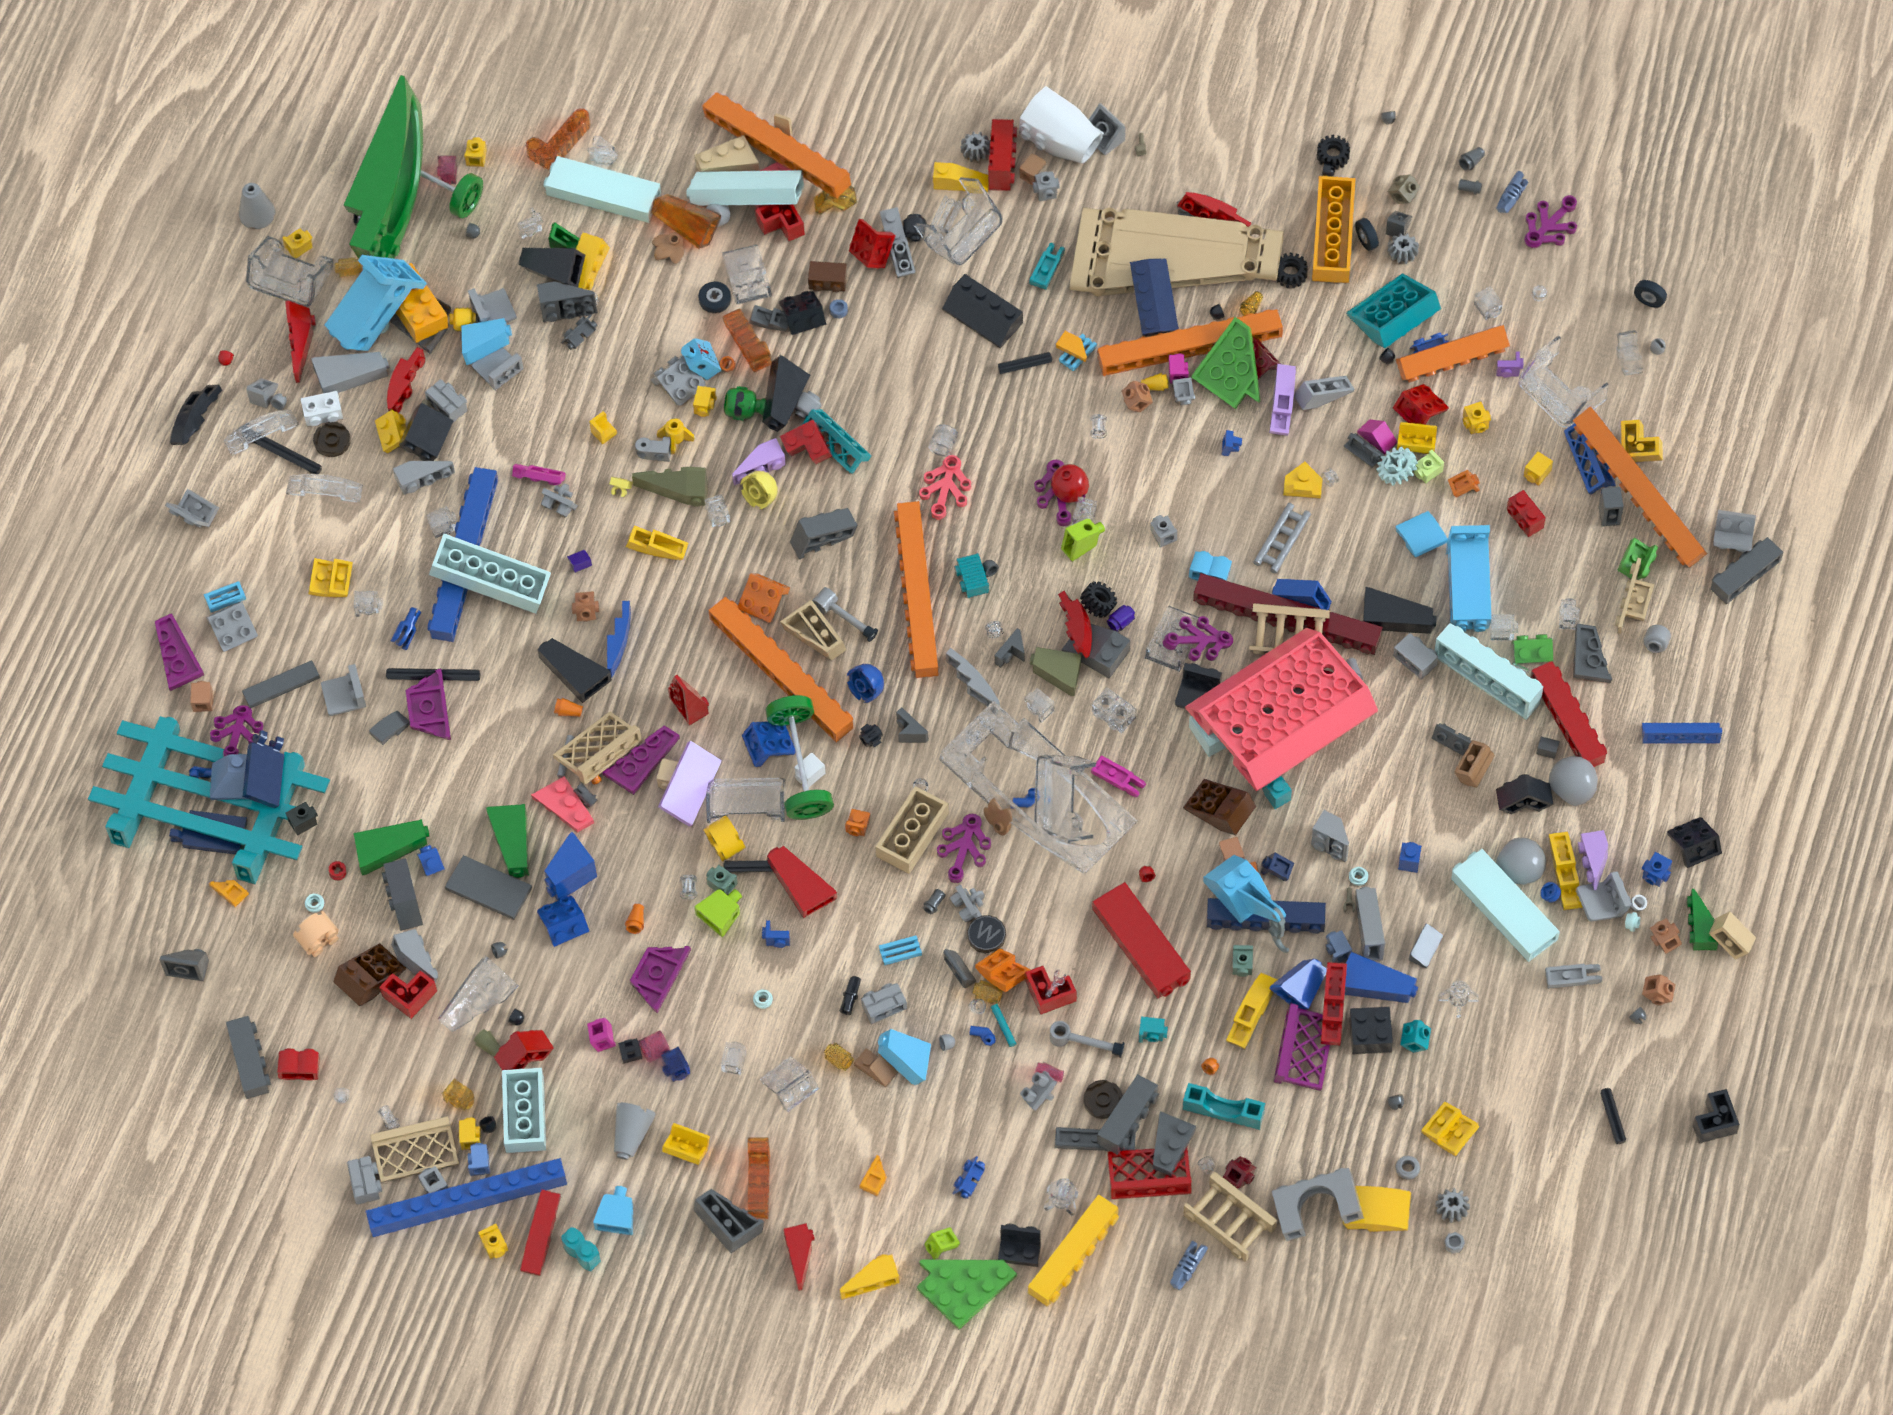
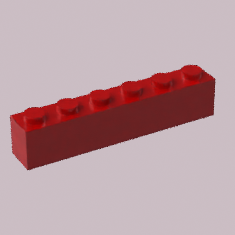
[1530,661,1607,767]

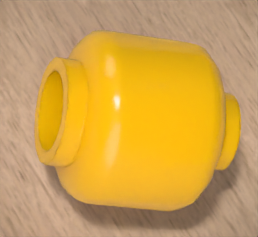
[449,307,476,331]

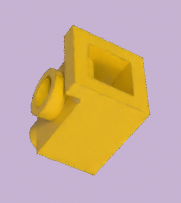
[464,137,487,167]
[282,228,313,259]
[693,386,717,417]
[459,1117,481,1150]
[478,1224,508,1259]

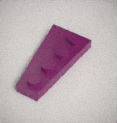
[155,613,204,691]
[603,725,680,795]

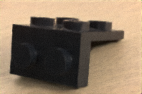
[779,291,827,335]
[1175,663,1222,709]

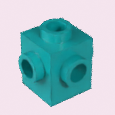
[1400,1020,1431,1053]

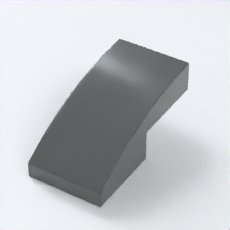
[749,305,788,331]
[369,711,410,745]

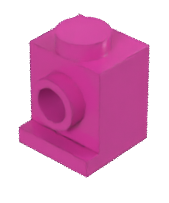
[1169,354,1189,384]
[587,1017,616,1052]

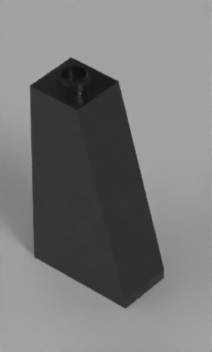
[519,248,585,287]
[762,355,810,432]
[1363,587,1437,634]
[537,638,612,703]

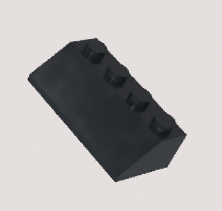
[942,274,1023,348]

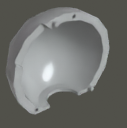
[1549,756,1598,806]
[1496,838,1547,885]

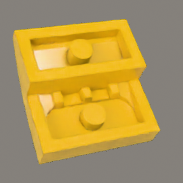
[308,558,353,597]
[1421,1101,1479,1156]

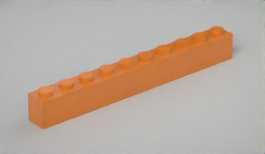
[702,92,851,199]
[1097,309,1283,376]
[1573,406,1708,568]
[894,501,939,678]
[708,596,853,743]

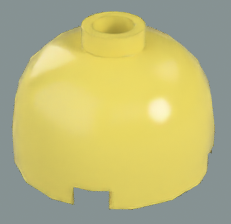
[740,471,778,509]

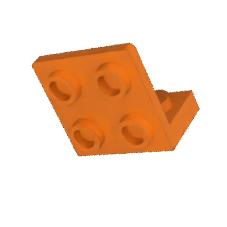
[738,573,790,622]

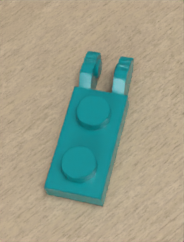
[1029,242,1065,290]

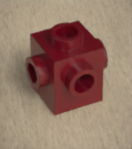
[1223,1156,1257,1189]

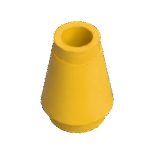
[1141,373,1169,391]

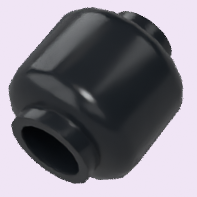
[903,214,927,242]

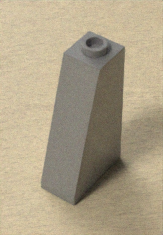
[311,352,389,394]
[1355,887,1385,961]

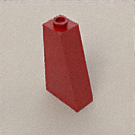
[767,846,837,918]

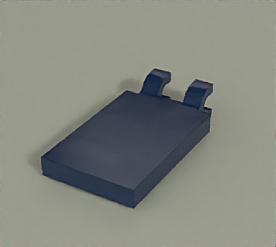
[242,730,284,809]
[169,810,248,855]

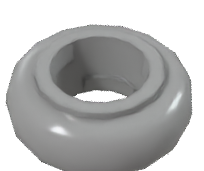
[1395,1156,1420,1180]

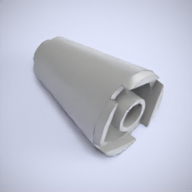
[239,183,275,229]
[614,1102,656,1160]

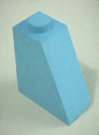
[461,318,512,365]
[878,1029,931,1085]

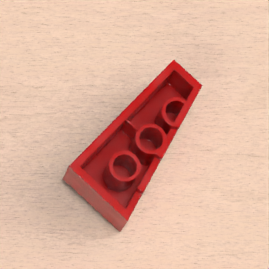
[988,119,1017,191]

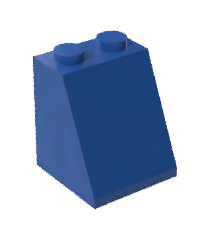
[544,832,597,900]

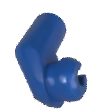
[1013,788,1039,808]

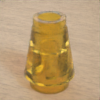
[1240,291,1264,316]

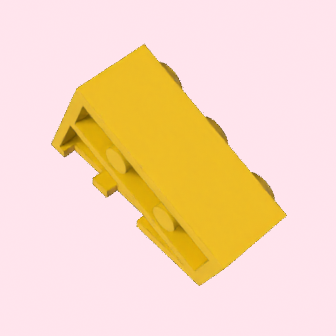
[576,232,610,290]

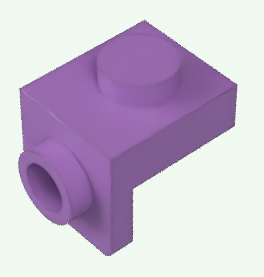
[1496,352,1523,378]

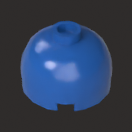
[847,664,884,703]

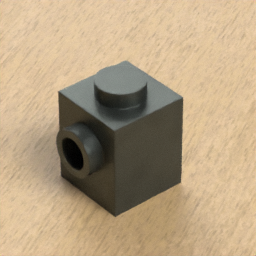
[286,801,318,836]

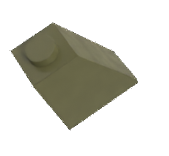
[1030,647,1081,696]

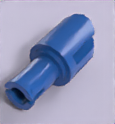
[390,607,421,650]

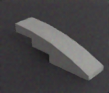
[946,648,1000,714]

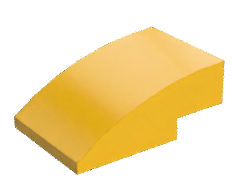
[1343,1186,1411,1232]

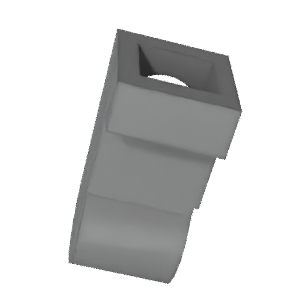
[635,437,671,462]

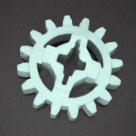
[1377,447,1418,485]

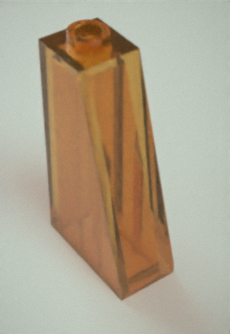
[650,194,722,249]

